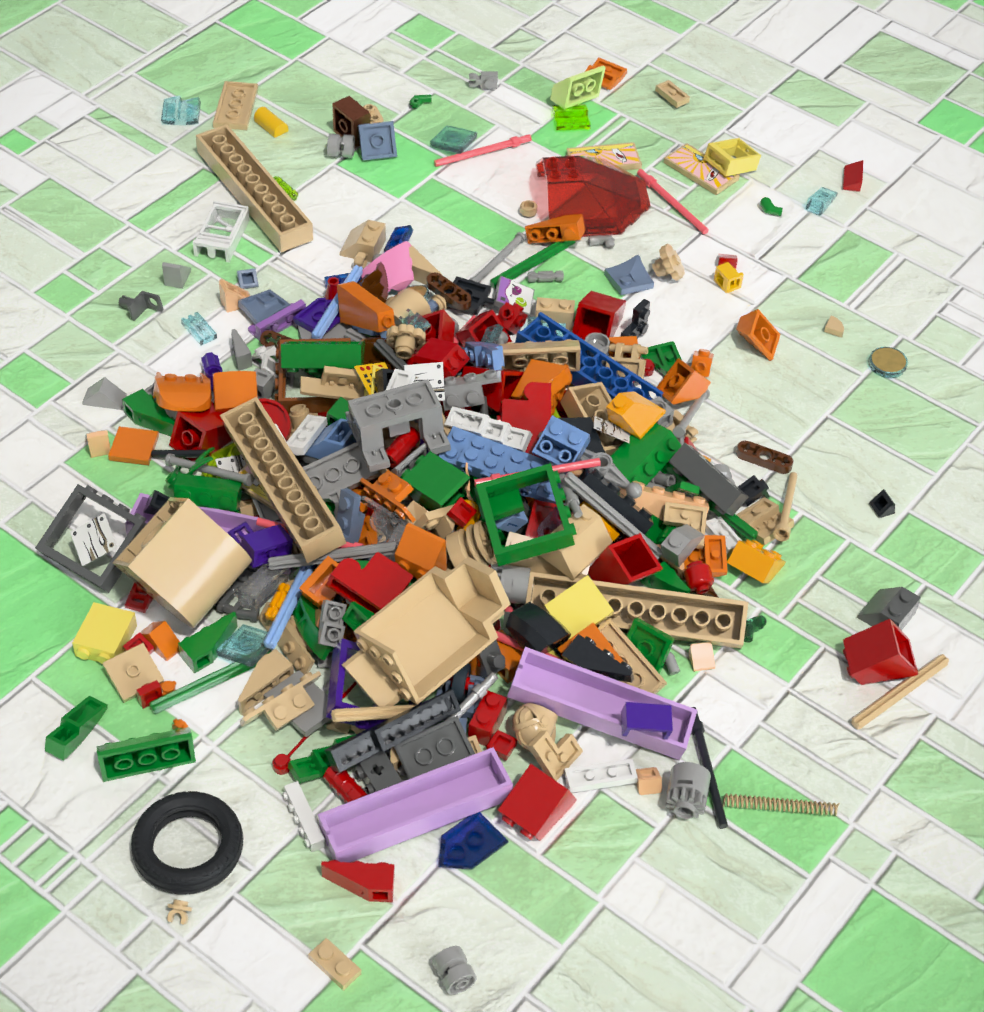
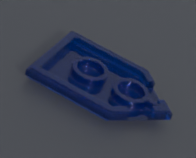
[438,812,508,870]

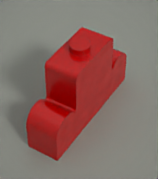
[496,382,551,459]
[326,552,413,614]

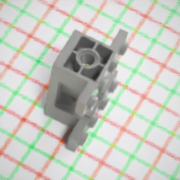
[345,379,451,472]

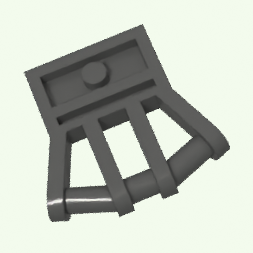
[215,564,277,622]

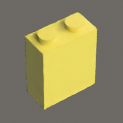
[544,575,614,640]
[72,602,137,664]

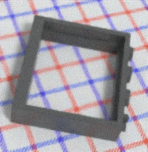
[35,484,147,593]

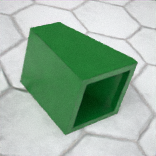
[400,451,470,511]

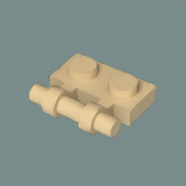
[606,342,648,379]

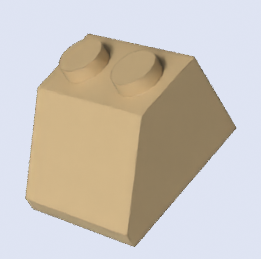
[339,220,386,262]
[535,297,575,330]

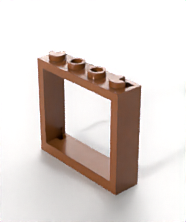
[275,338,351,413]

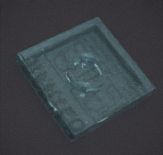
[430,125,477,154]
[216,624,279,667]

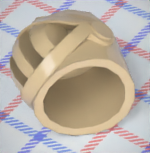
[512,703,558,752]

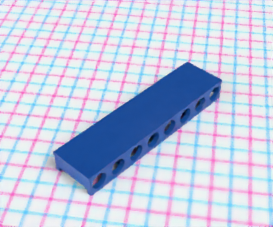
[515,312,664,400]

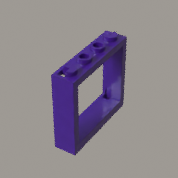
[326,638,422,729]

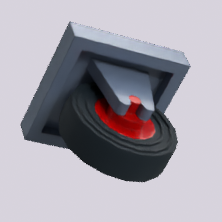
[436,663,486,718]

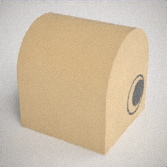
[113,497,252,629]

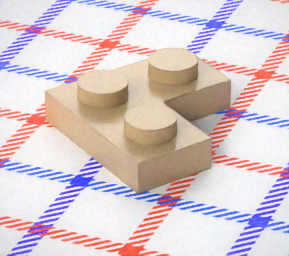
[663,502,707,549]
[527,731,583,781]

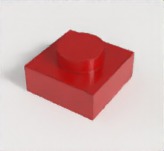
[446,497,477,528]
[123,632,155,654]
[136,680,163,709]
[486,730,518,761]

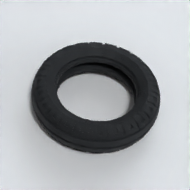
[131,791,243,895]

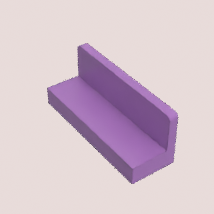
[248,300,306,341]

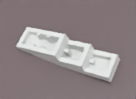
[444,406,532,452]

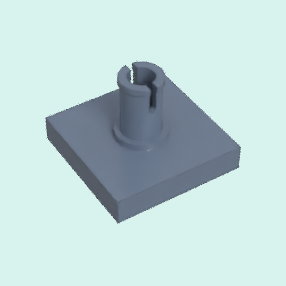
[358,121,397,160]

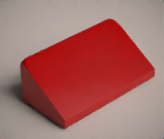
[843,160,864,192]

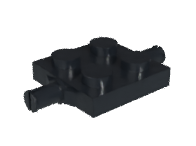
[444,276,496,315]

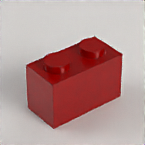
[468,690,508,746]

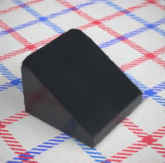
[143,490,170,515]

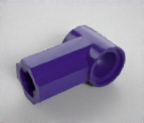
[201,352,223,391]

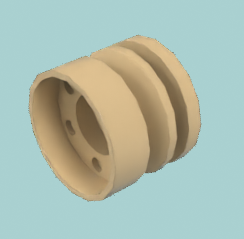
[446,520,497,567]

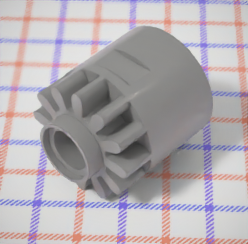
[492,564,531,605]
[665,762,711,819]

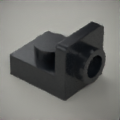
[738,475,770,507]

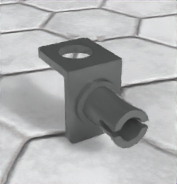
[118,291,164,321]

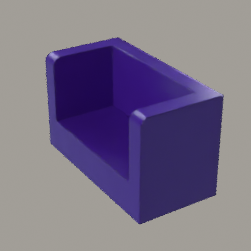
[241,524,293,568]
[621,702,673,740]

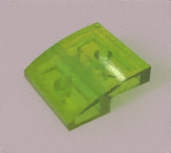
[552,104,591,131]

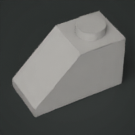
[661,524,704,567]

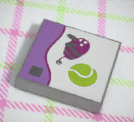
[493,276,534,319]

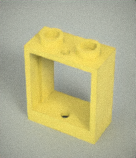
[704,138,761,176]

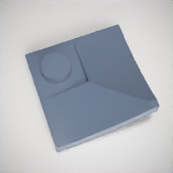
[604,255,655,295]
[238,289,291,324]

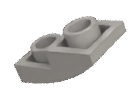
[318,600,347,647]

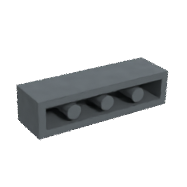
[669,442,749,516]

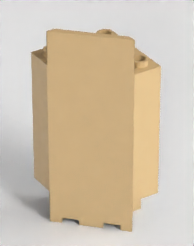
[342,557,511,707]

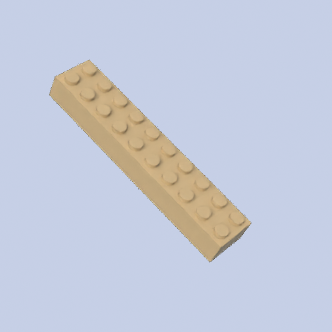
[196,124,313,252]
[220,397,346,564]
[526,572,748,649]

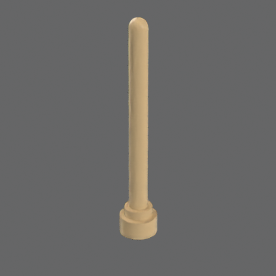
[773,472,798,541]

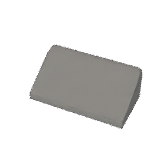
[391,443,427,477]

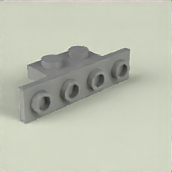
[443,369,502,410]

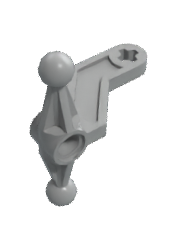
[564,449,642,506]

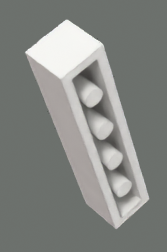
[283,781,326,852]

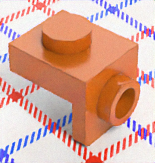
[691,349,714,377]

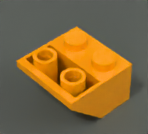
[727,539,786,584]

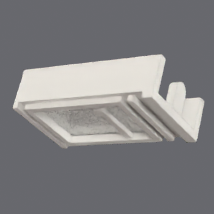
[193,200,250,263]

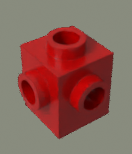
[497,301,528,334]

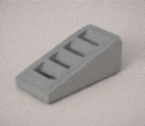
[231,328,252,371]

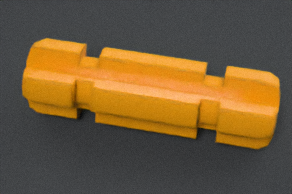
[265,583,290,622]

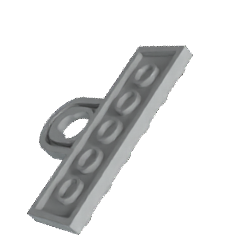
[251,442,380,522]

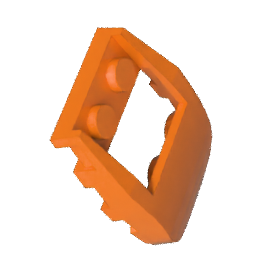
[153,372,212,411]

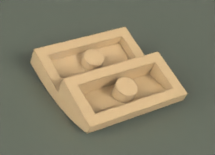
[736,497,794,546]

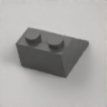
[857,587,921,630]

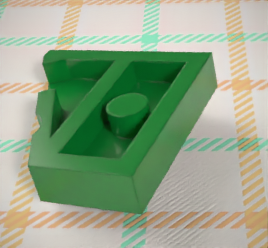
[640,341,682,376]

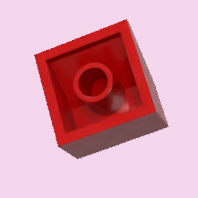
[455,309,513,348]
[412,337,470,379]

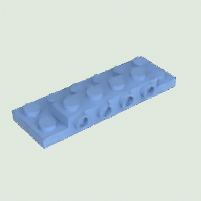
[438,426,568,504]

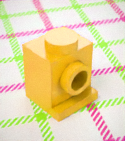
[714,262,744,294]

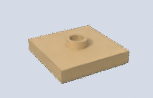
[102,643,164,703]

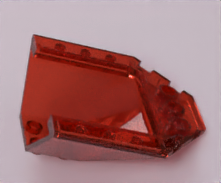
[535,156,651,237]

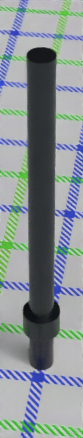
[691,707,728,829]

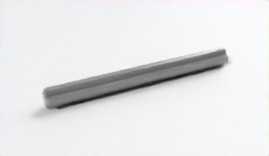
[563,472,662,559]
[268,542,398,570]

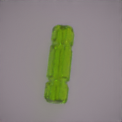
[273,176,299,201]

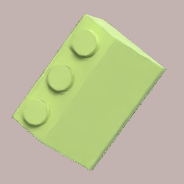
[550,66,606,109]

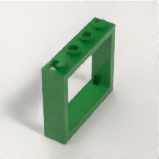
[476,463,577,567]

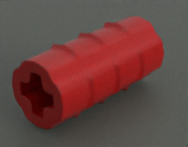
[385,426,420,468]
[323,766,368,803]

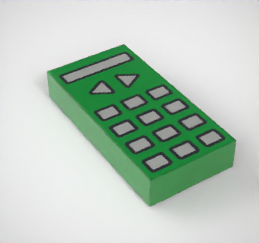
[664,481,700,497]

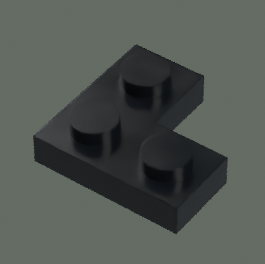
[621,299,651,339]

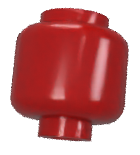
[683,561,714,594]

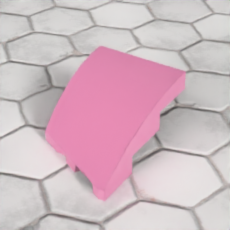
[361,241,414,292]

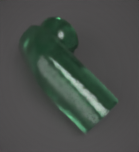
[744,615,767,643]

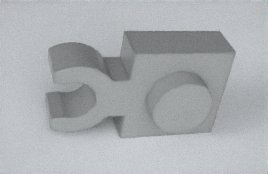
[469,71,498,89]

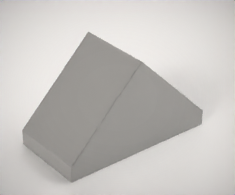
[162,262,191,289]
[82,377,127,410]

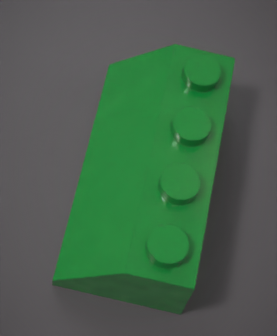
[281,341,365,372]
[610,423,682,486]
[96,727,196,782]

